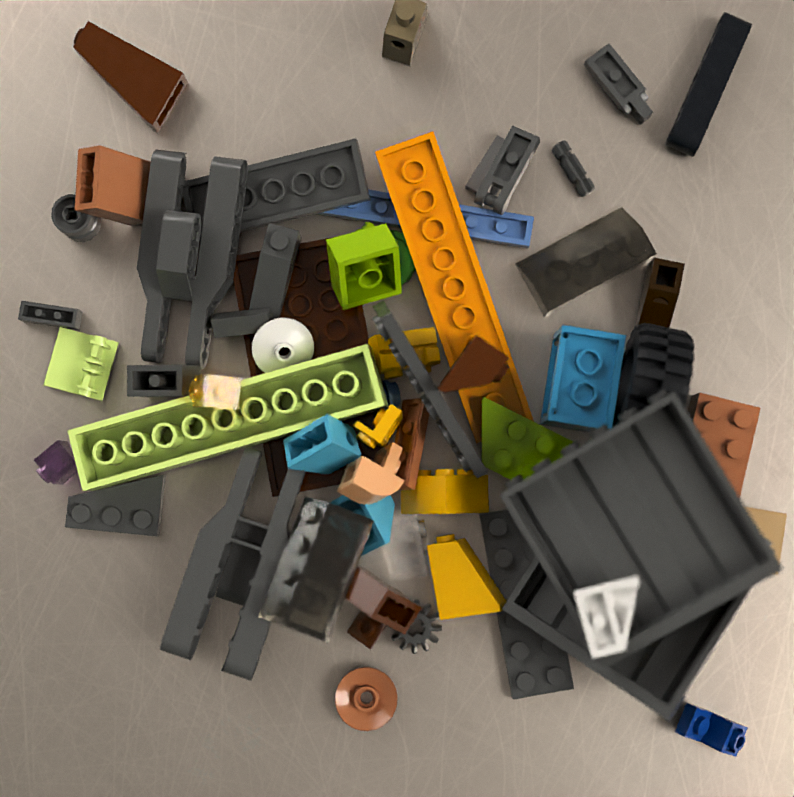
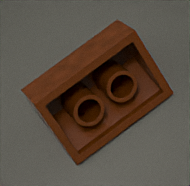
[437,335,509,393]

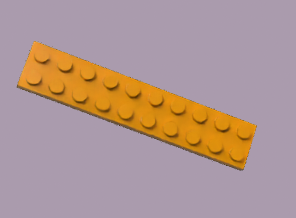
[375,131,534,444]

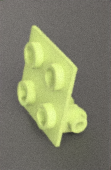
[43,327,119,401]

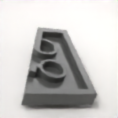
[65,475,166,536]

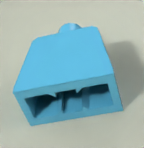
[283,414,361,474]

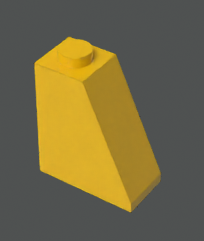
[427,534,507,620]

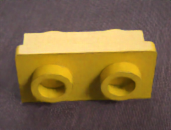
[354,404,403,449]

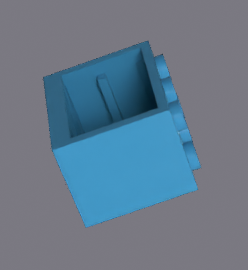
[540,325,626,433]

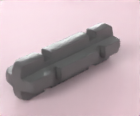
[552,140,595,197]

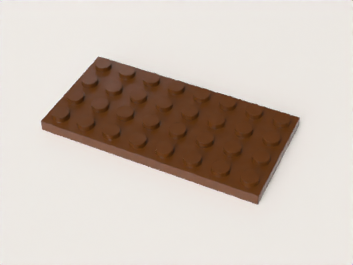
[234,236,388,497]

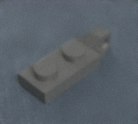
[584,43,653,125]

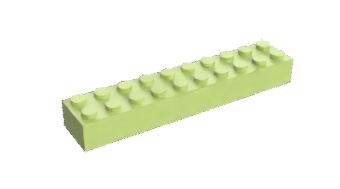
[67,344,389,491]

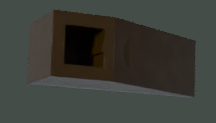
[635,257,685,328]

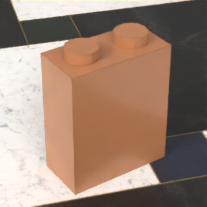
[75,145,151,225]

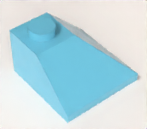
[319,495,395,560]

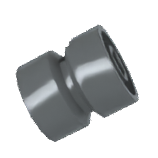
[51,194,101,242]

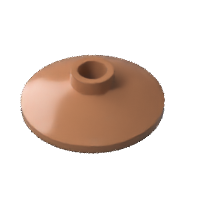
[335,667,398,731]

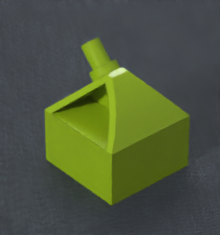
[326,222,402,310]

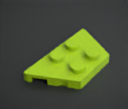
[481,397,581,480]

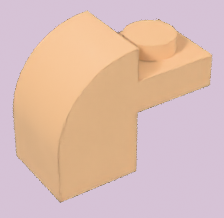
[337,442,404,505]

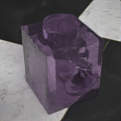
[34,440,78,484]

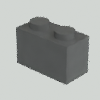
[127,365,201,397]

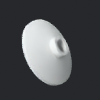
[252,318,314,373]

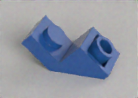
[675,703,748,757]

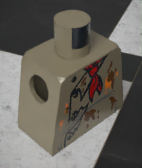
[382,0,428,66]

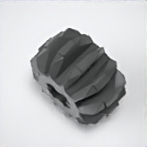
[389,599,442,654]

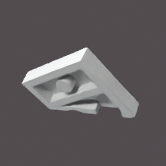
[574,575,639,658]

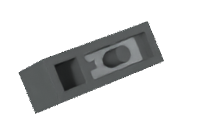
[249,223,302,319]

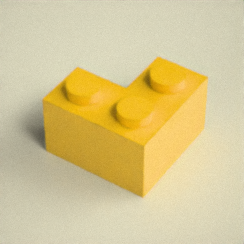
[401,469,489,514]

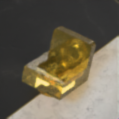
[189,374,241,410]

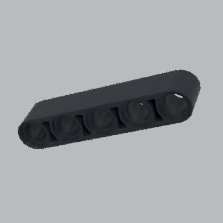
[665,12,752,157]

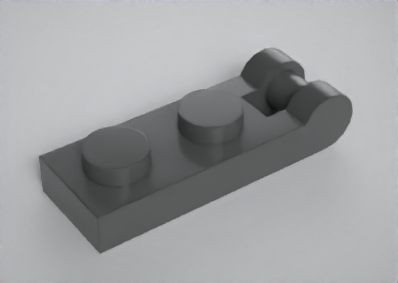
[474,125,540,215]

